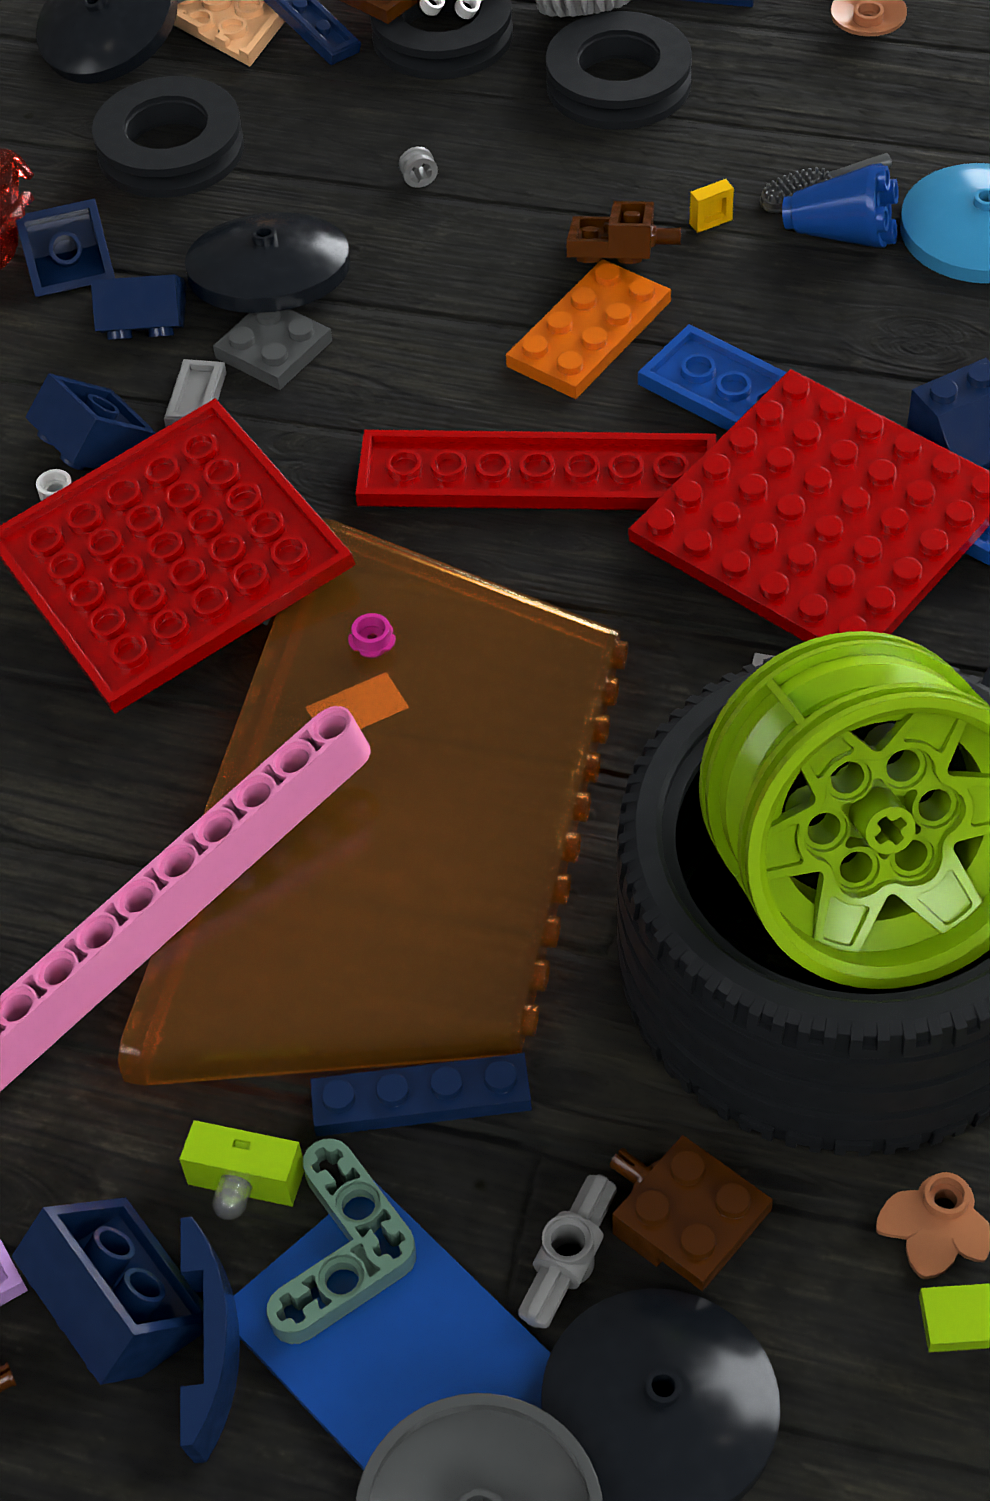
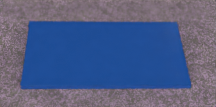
[234,1180,551,1471]

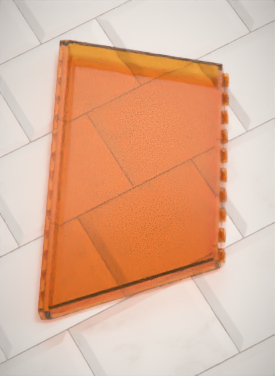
[118,518,628,1086]

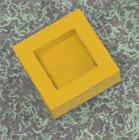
[689,179,734,233]

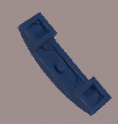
[180,1216,240,1463]

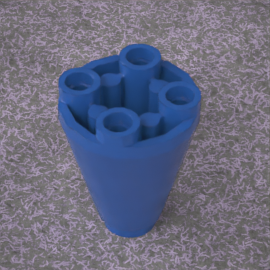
[782,163,899,248]

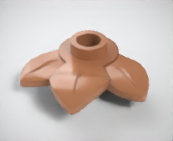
[876,1172,990,1279]

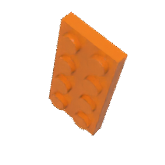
[506,259,671,399]

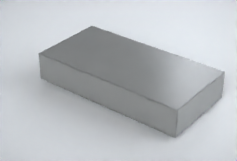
[164,359,226,427]

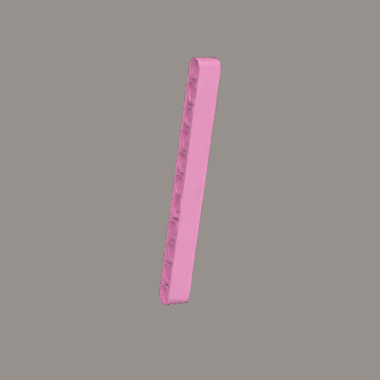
[0,706,371,1092]

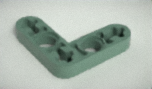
[267,1139,416,1344]

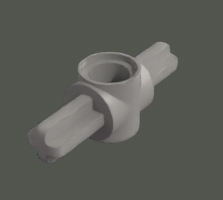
[518,1174,617,1328]

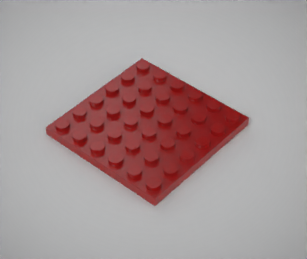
[628,369,990,642]
[0,398,356,714]

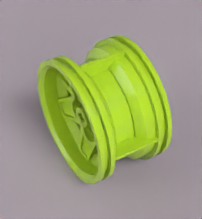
[699,631,990,989]

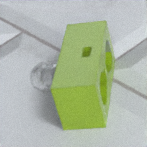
[179,1120,304,1220]

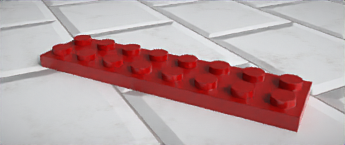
[355,430,716,510]

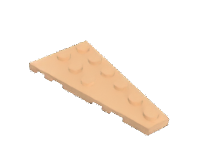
[174,0,285,67]

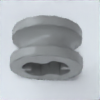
[399,146,438,188]

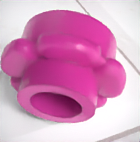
[348,613,396,658]

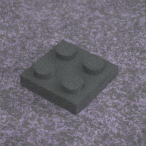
[213,309,332,390]

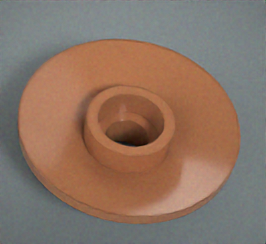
[831,0,907,36]

